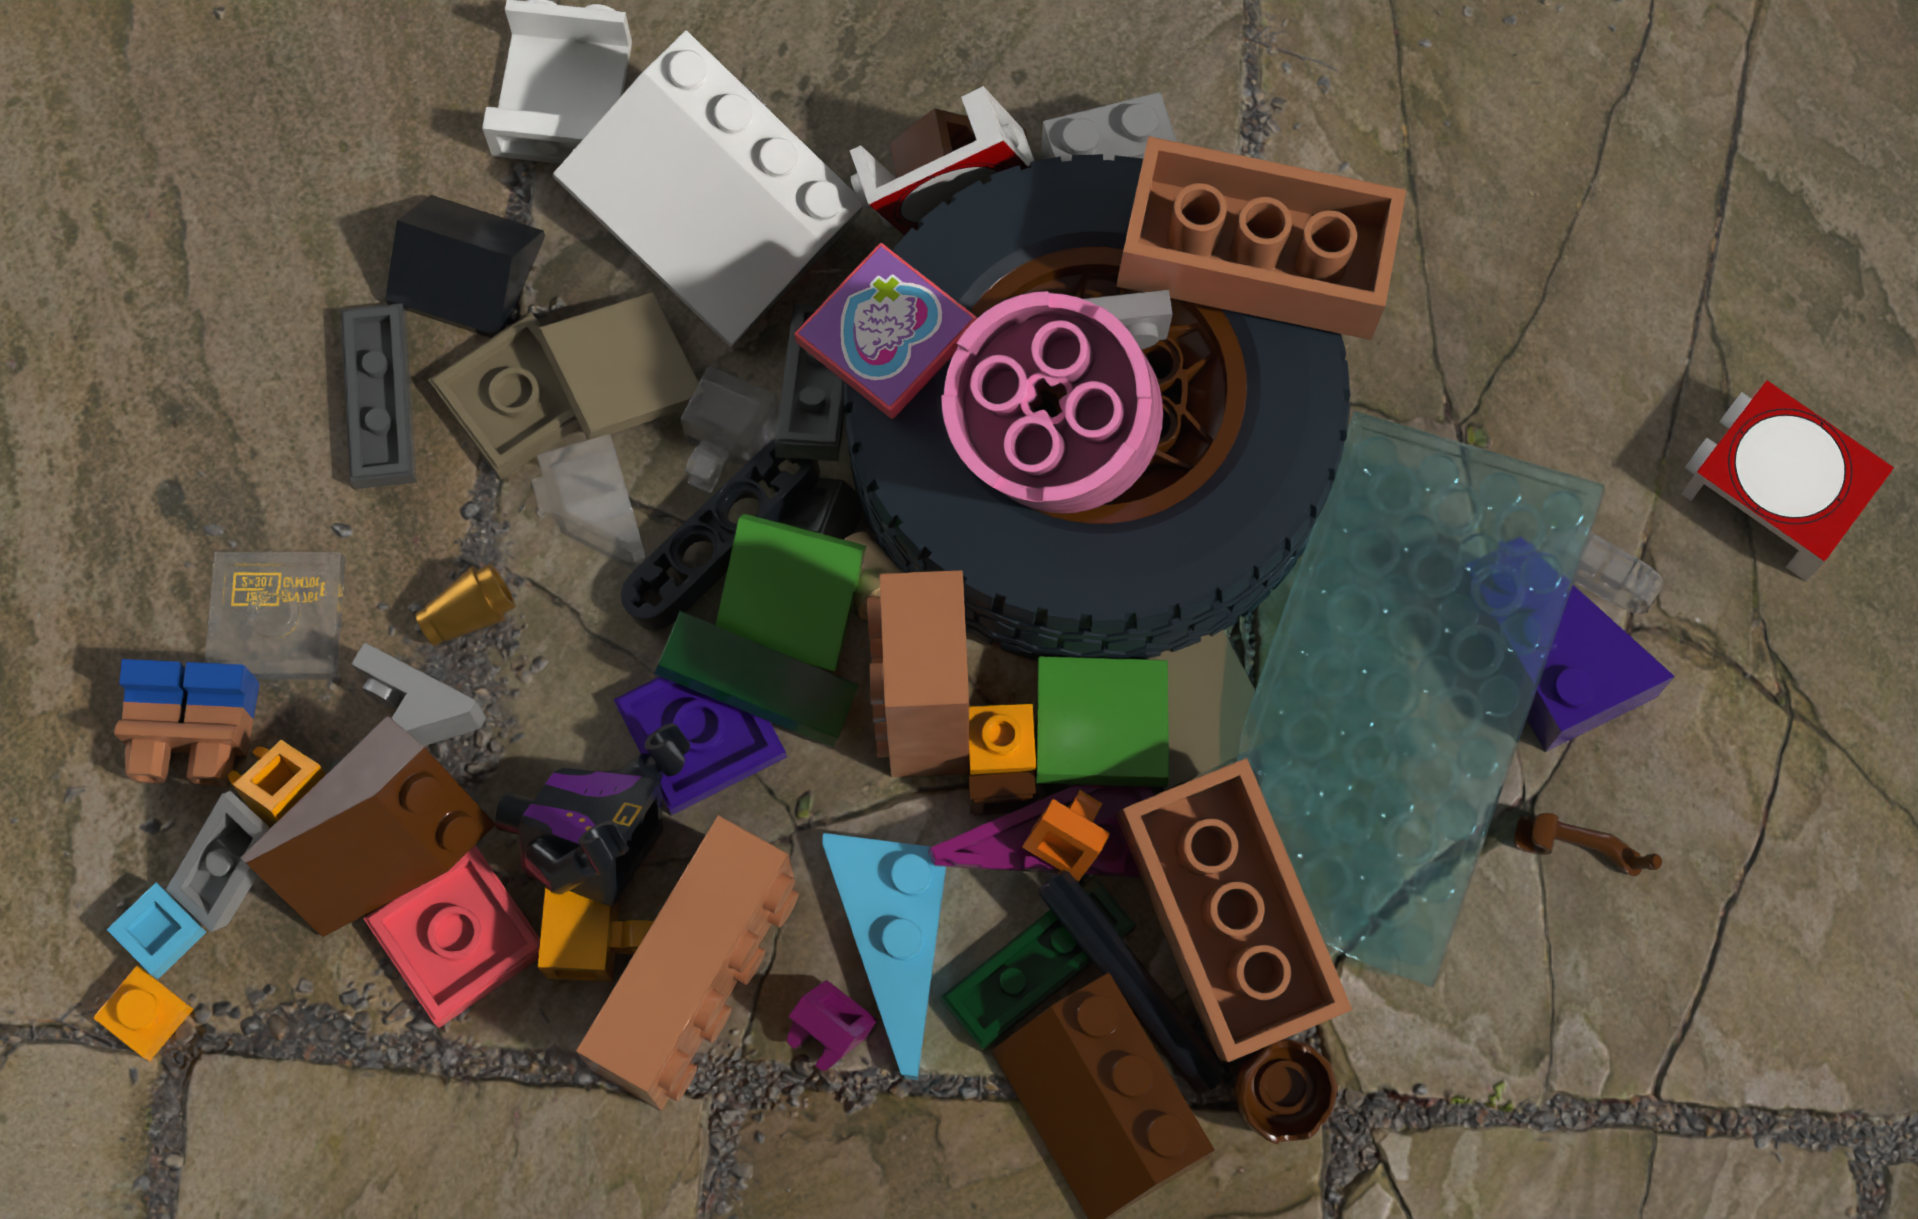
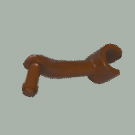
[1514,813,1662,876]

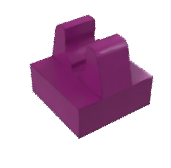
[787,980,878,1071]

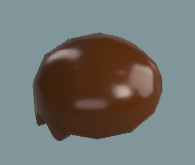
[1234,1039,1338,1145]

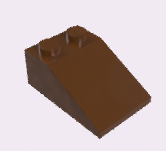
[240,716,496,937]

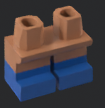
[114,659,260,787]

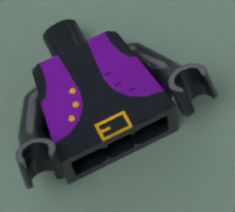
[495,723,691,907]

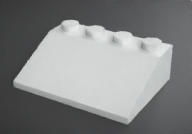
[552,30,863,347]

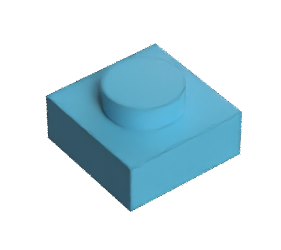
[107,883,207,979]

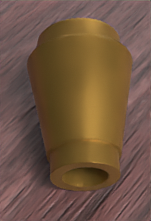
[415,564,516,646]

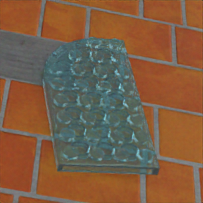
[1237,411,1605,988]

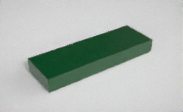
[654,611,858,747]
[941,875,1136,1052]

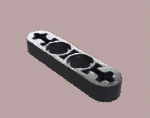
[620,439,820,631]

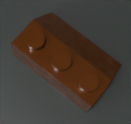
[991,973,1215,1219]

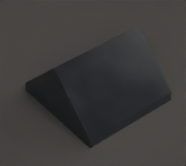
[385,195,545,338]

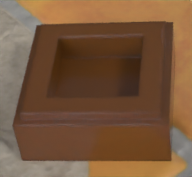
[968,771,1036,816]

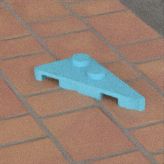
[822,833,947,1080]

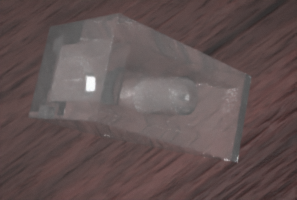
[531,434,647,570]

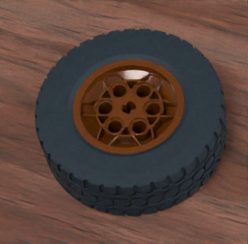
[844,154,1351,660]

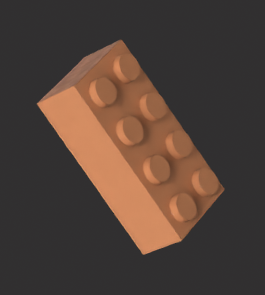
[1116,136,1406,340]
[867,570,969,777]
[1115,758,1352,1062]
[576,815,799,1111]

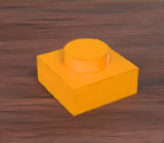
[93,965,194,1061]

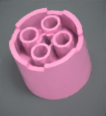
[941,291,1163,513]

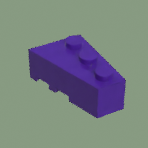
[1452,537,1675,752]

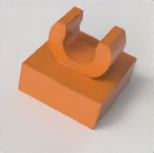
[1022,790,1110,881]

